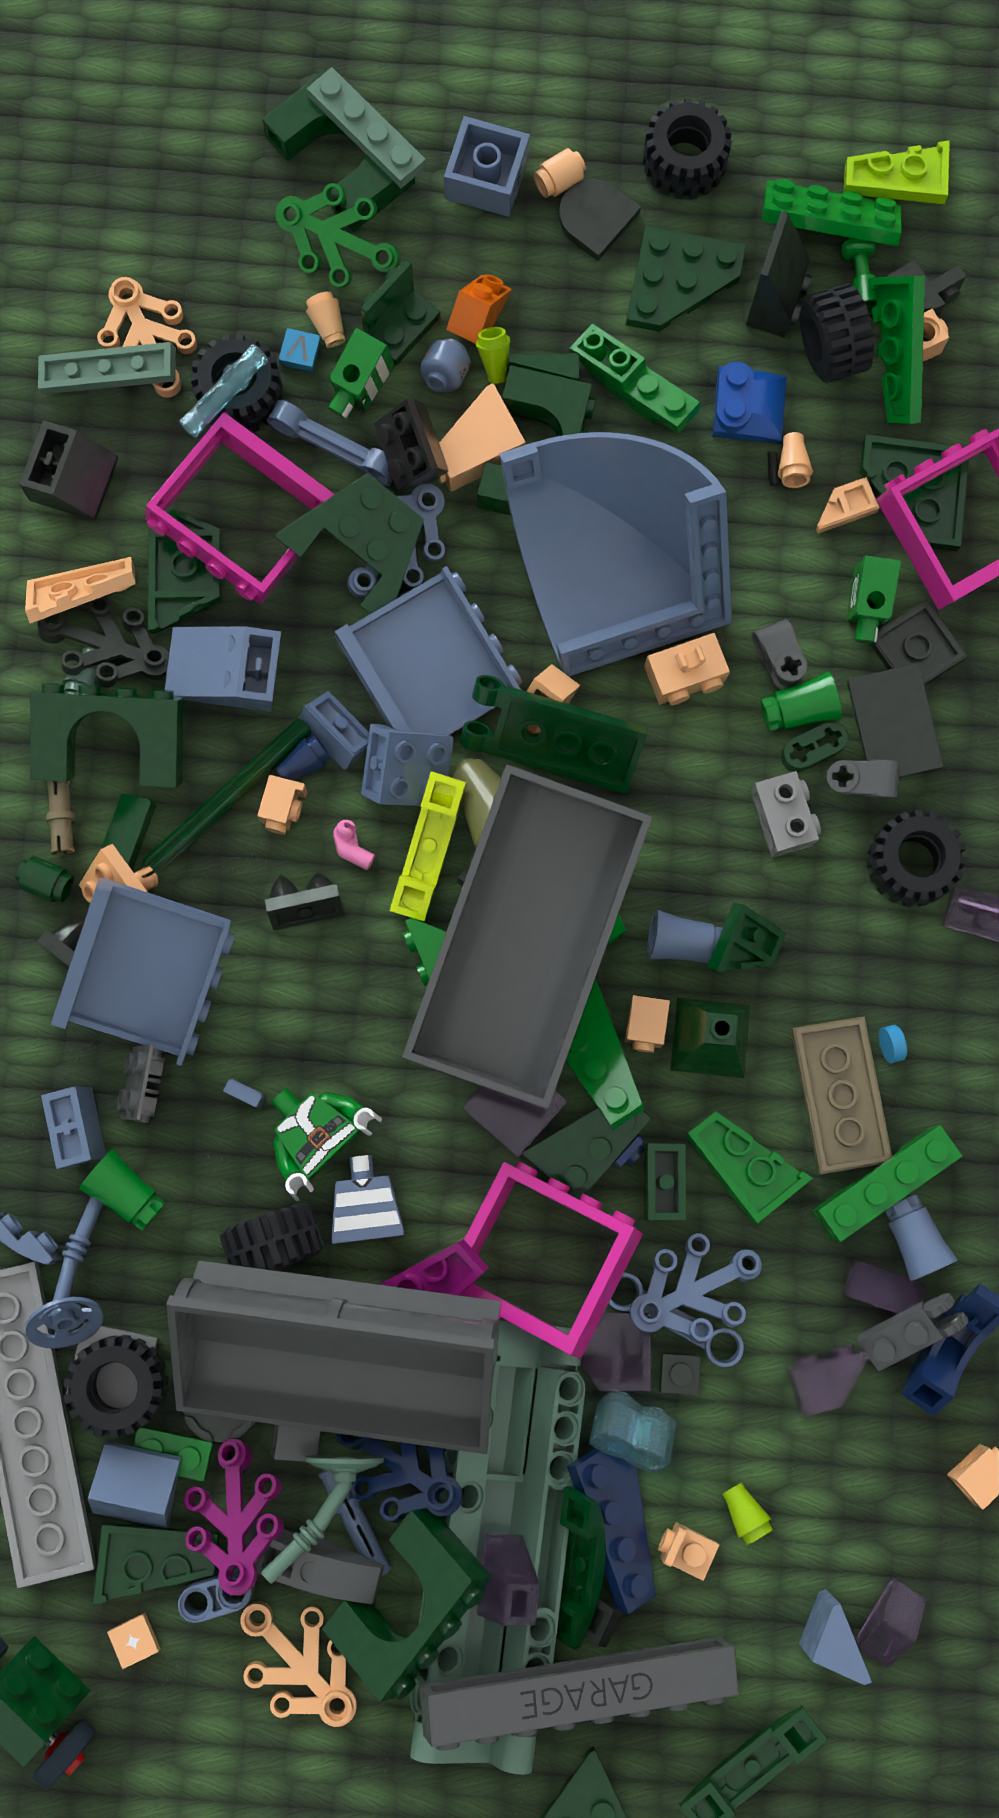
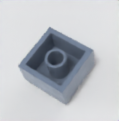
[444,116,530,217]

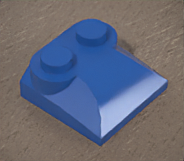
[712,362,787,444]

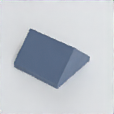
[88,1441,181,1528]
[799,1589,872,1685]

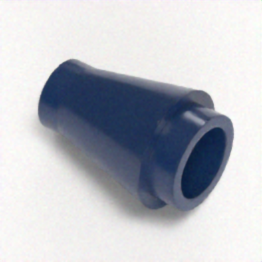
[276,735,331,781]

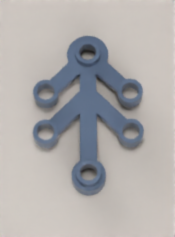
[347,483,445,598]
[630,1233,762,1344]

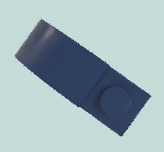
[901,1283,999,1416]

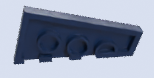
[567,1433,656,1614]

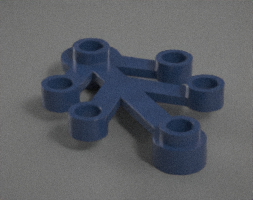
[336,1433,462,1523]

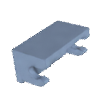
[41,1086,107,1169]

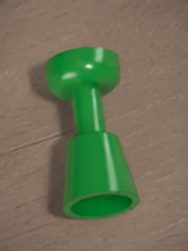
[840,238,877,315]

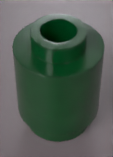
[15,856,74,902]

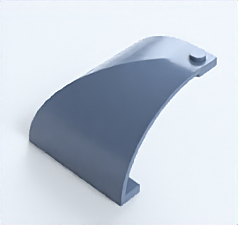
[499,432,732,676]

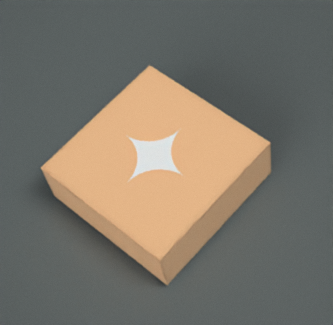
[107,1612,161,1669]

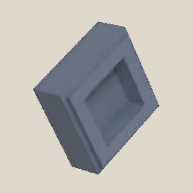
[223,1079,266,1110]

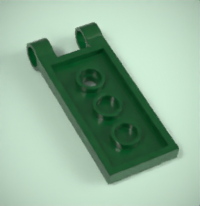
[460,675,648,794]

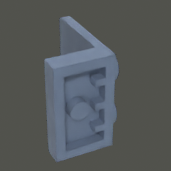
[361,724,454,806]

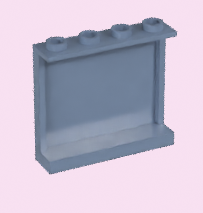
[334,566,522,736]
[51,877,235,1066]

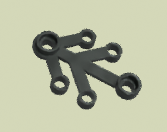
[37,596,169,688]

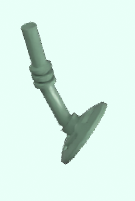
[261,1455,384,1584]

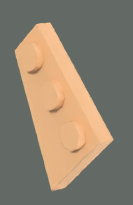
[25,557,136,624]

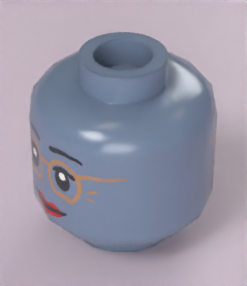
[420,339,471,393]

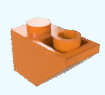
[446,275,512,344]

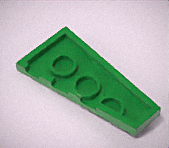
[868,275,925,424]
[565,978,644,1130]

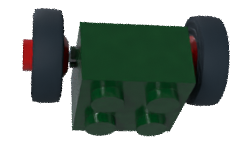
[0,1636,97,1790]

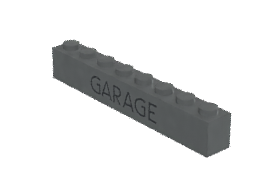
[419,1637,739,1750]

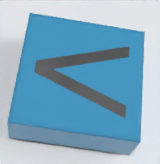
[278,328,321,372]

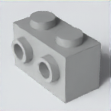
[750,771,821,858]

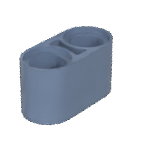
[178,1568,255,1623]

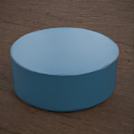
[879,1025,907,1064]

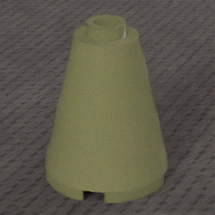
[453,758,501,849]

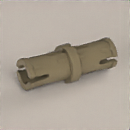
[46,781,76,855]

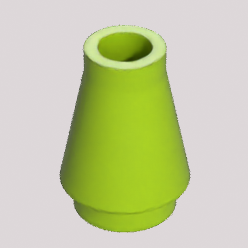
[476,327,510,384]
[722,1482,773,1545]

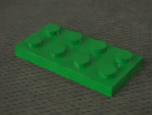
[761,179,902,246]

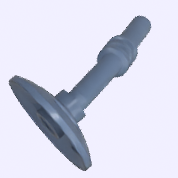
[25,1197,104,1348]

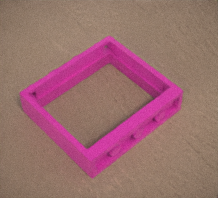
[145,412,335,605]
[876,428,999,610]
[461,1161,643,1359]

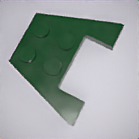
[274,473,424,614]

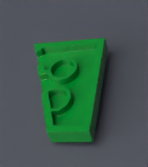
[684,1111,813,1225]

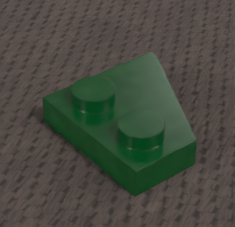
[707,903,786,972]

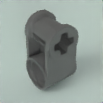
[752,619,807,690]
[827,760,900,799]

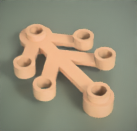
[97,277,197,398]
[240,1601,357,1727]

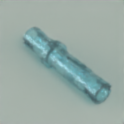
[179,344,268,438]

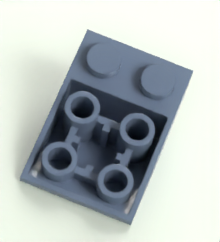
[165,626,281,712]

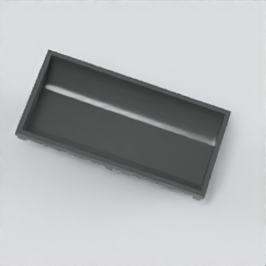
[402,764,653,1109]
[166,1261,501,1454]

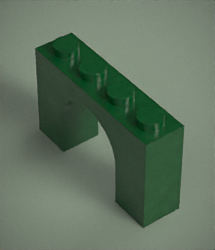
[262,70,415,232]
[477,365,596,516]
[30,683,184,788]
[322,1509,492,1702]

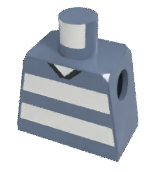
[332,1155,406,1244]

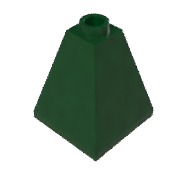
[670,997,750,1078]

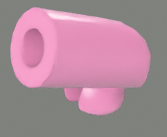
[333,820,375,871]

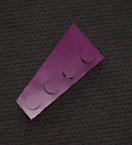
[379,1239,489,1296]

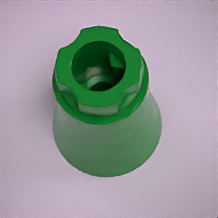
[760,671,842,732]
[79,1149,166,1231]

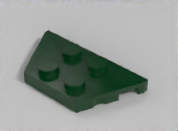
[148,499,221,634]
[540,1747,628,1818]

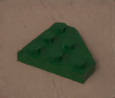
[626,225,746,332]
[860,434,969,551]

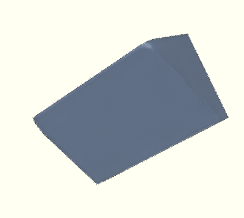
[298,691,369,770]

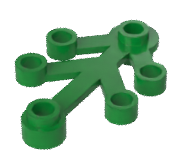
[275,183,401,287]

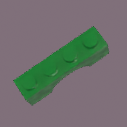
[811,1125,962,1242]

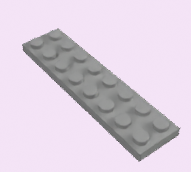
[0,1262,97,1588]

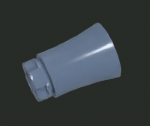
[647,909,723,963]
[885,1194,958,1281]

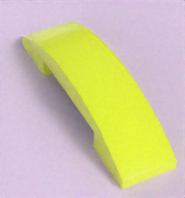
[390,771,466,921]

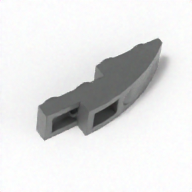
[226,1518,385,1604]

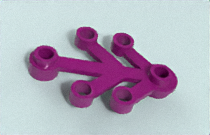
[184,1439,284,1596]

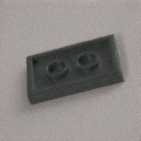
[847,663,944,778]

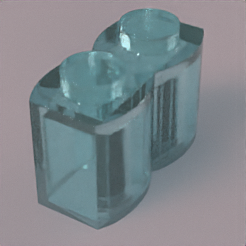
[589,1392,677,1473]

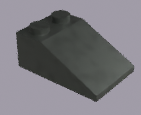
[746,211,812,338]

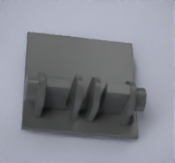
[117,1044,165,1124]

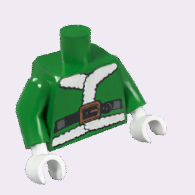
[271,1088,382,1201]

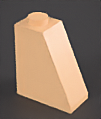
[437,383,526,492]

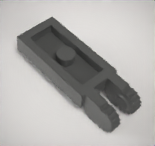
[857,1293,969,1371]

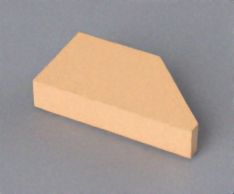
[816,477,879,534]

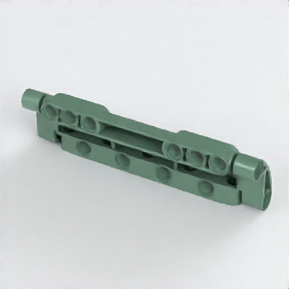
[410,1319,585,1775]

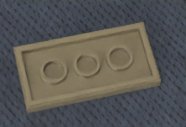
[791,1016,892,1175]

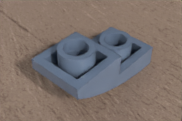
[0,1212,61,1265]

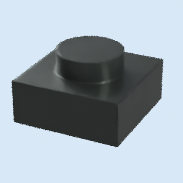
[659,1353,701,1395]
[585,1595,623,1648]

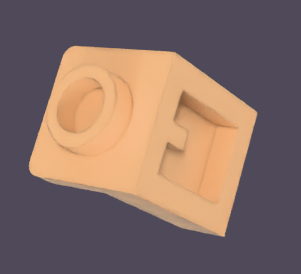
[658,1522,719,1581]

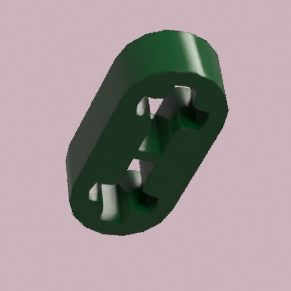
[781,722,848,772]

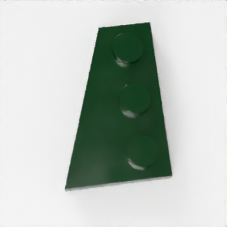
[522,1108,652,1200]
[93,1522,220,1605]

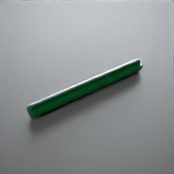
[142,718,311,875]

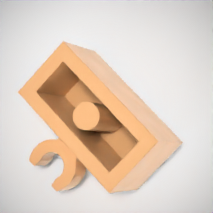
[644,633,730,705]

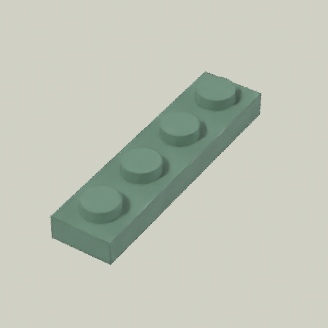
[307,67,426,188]
[38,342,176,394]

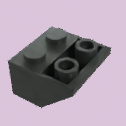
[374,398,449,491]
[19,420,118,521]

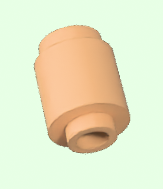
[533,148,586,198]

